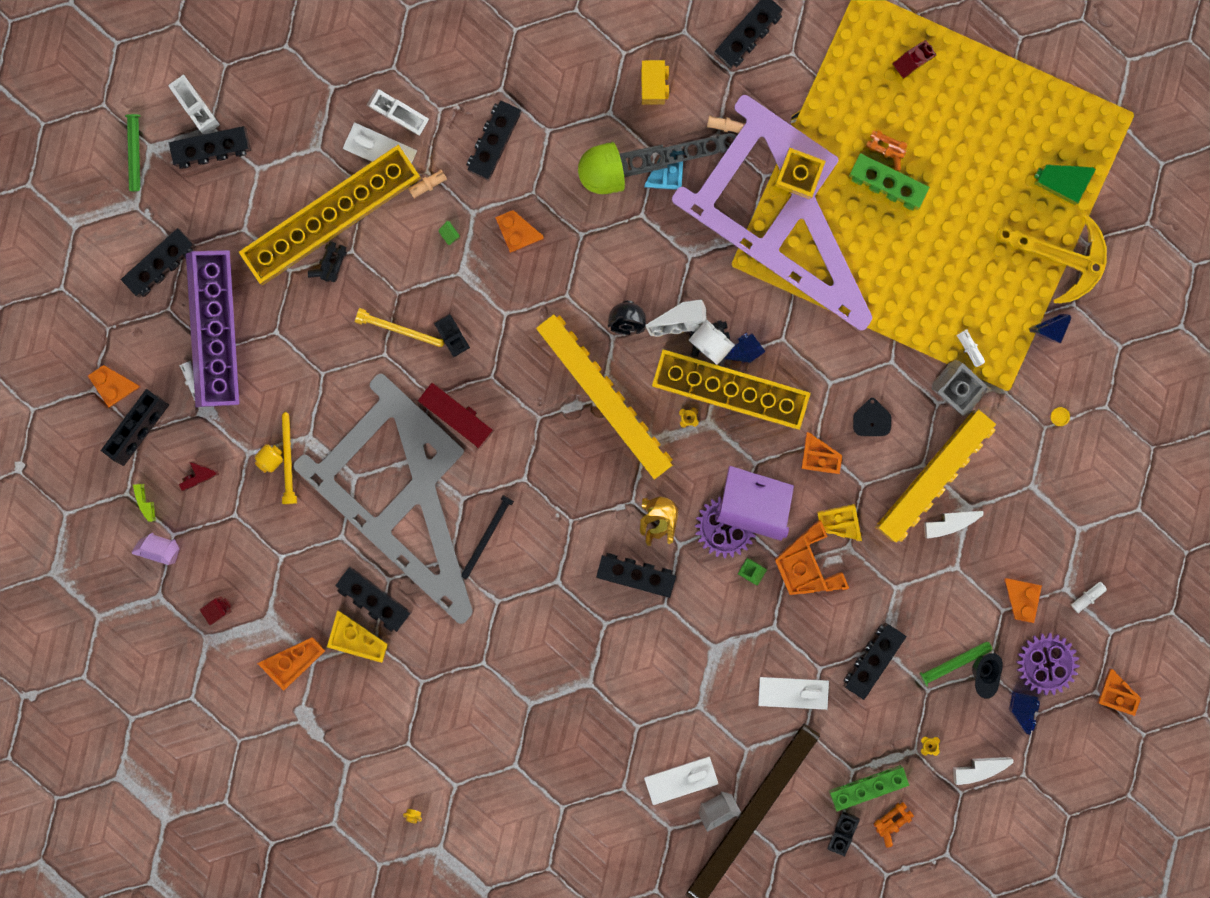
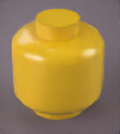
[254,445,283,473]

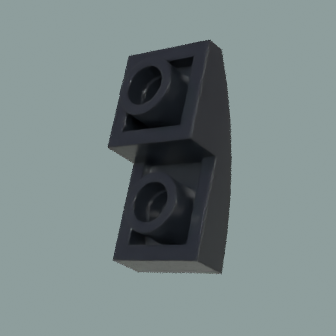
[827,811,860,857]

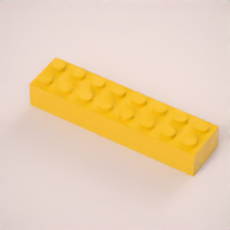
[651,349,811,430]
[875,409,996,543]

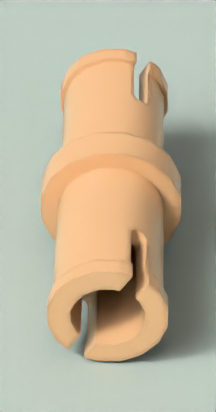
[707,115,746,134]
[408,169,447,199]

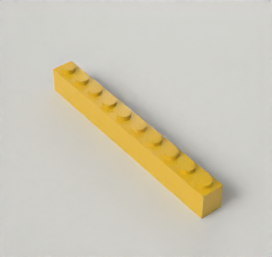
[536,314,673,480]

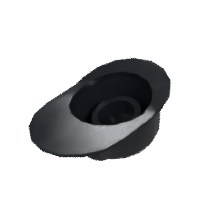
[972,653,1003,699]

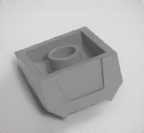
[931,360,988,416]
[699,791,741,832]

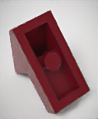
[179,462,219,491]

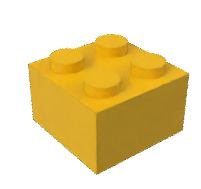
[641,60,669,105]
[774,147,826,200]

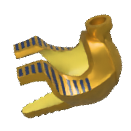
[640,497,678,546]

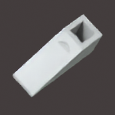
[646,300,706,337]

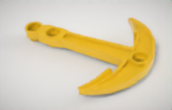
[996,215,1107,303]

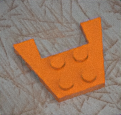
[774,520,849,595]

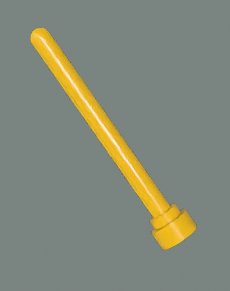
[355,308,445,347]
[282,412,297,504]

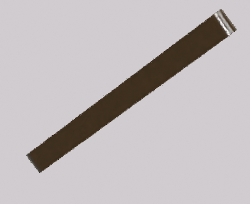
[685,723,820,898]

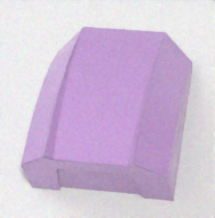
[132,533,179,565]

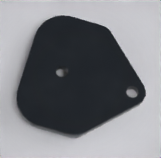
[853,398,892,436]

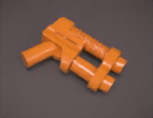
[865,130,907,171]
[873,802,914,848]

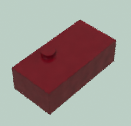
[418,383,495,449]

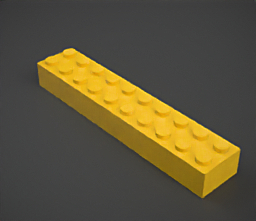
[239,144,421,285]

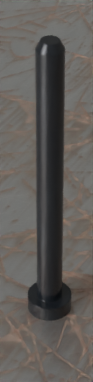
[461,495,514,579]

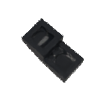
[434,313,470,357]

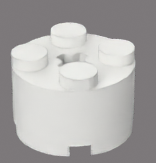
[689,320,735,365]

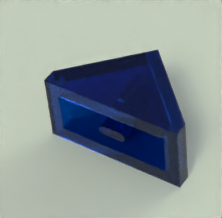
[1029,314,1071,343]

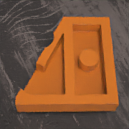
[495,210,544,253]
[88,365,141,408]
[801,432,842,474]
[1004,578,1042,623]
[1097,668,1141,716]

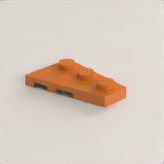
[257,637,326,691]

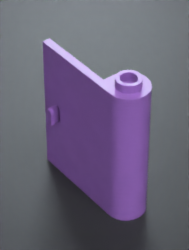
[715,466,794,541]

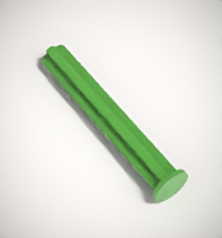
[125,114,141,192]
[919,642,992,687]

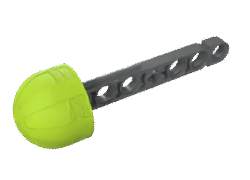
[578,134,736,194]

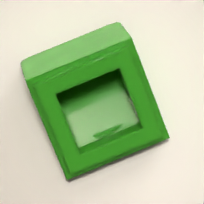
[438,221,460,245]
[738,558,767,585]

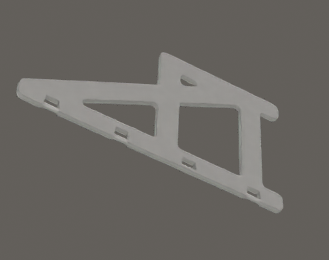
[294,374,473,624]

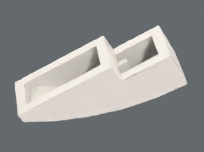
[168,74,220,135]
[367,89,429,136]
[924,511,983,538]
[953,757,1013,785]

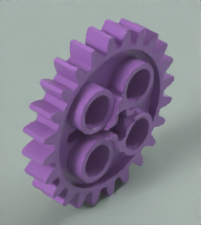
[695,497,756,558]
[1016,633,1079,695]

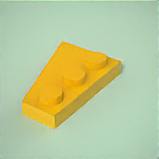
[327,610,388,663]

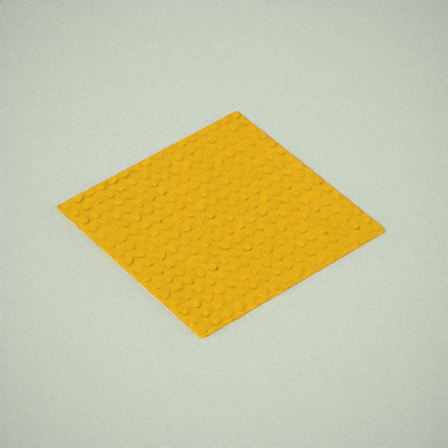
[731,0,1134,391]

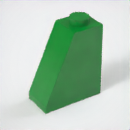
[1034,165,1096,205]

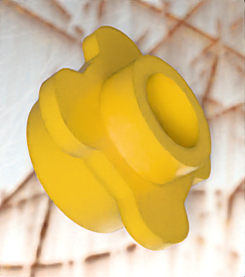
[679,408,699,428]
[921,736,940,756]
[403,809,422,824]

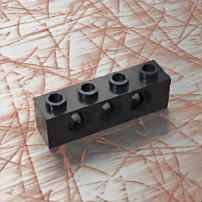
[714,0,783,69]
[466,100,522,181]
[168,126,251,169]
[120,228,196,298]
[100,389,170,466]
[596,553,676,598]
[335,567,412,632]
[843,623,907,700]

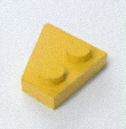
[817,504,862,541]

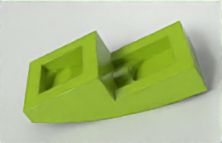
[133,484,156,522]

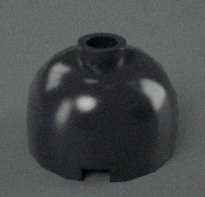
[608,300,646,335]

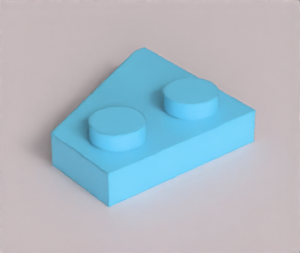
[644,150,684,190]

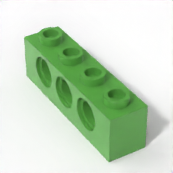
[849,153,930,211]
[828,765,910,811]

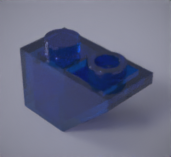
[723,333,766,363]
[1009,691,1040,735]

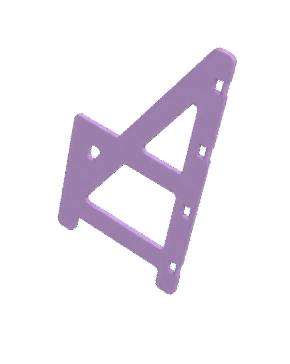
[672,95,872,331]

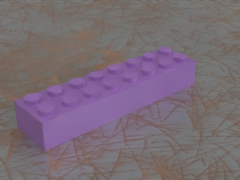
[186,251,239,407]

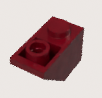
[892,40,937,79]
[200,596,232,626]

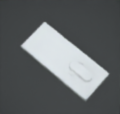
[343,122,417,164]
[758,677,829,710]
[644,756,718,805]

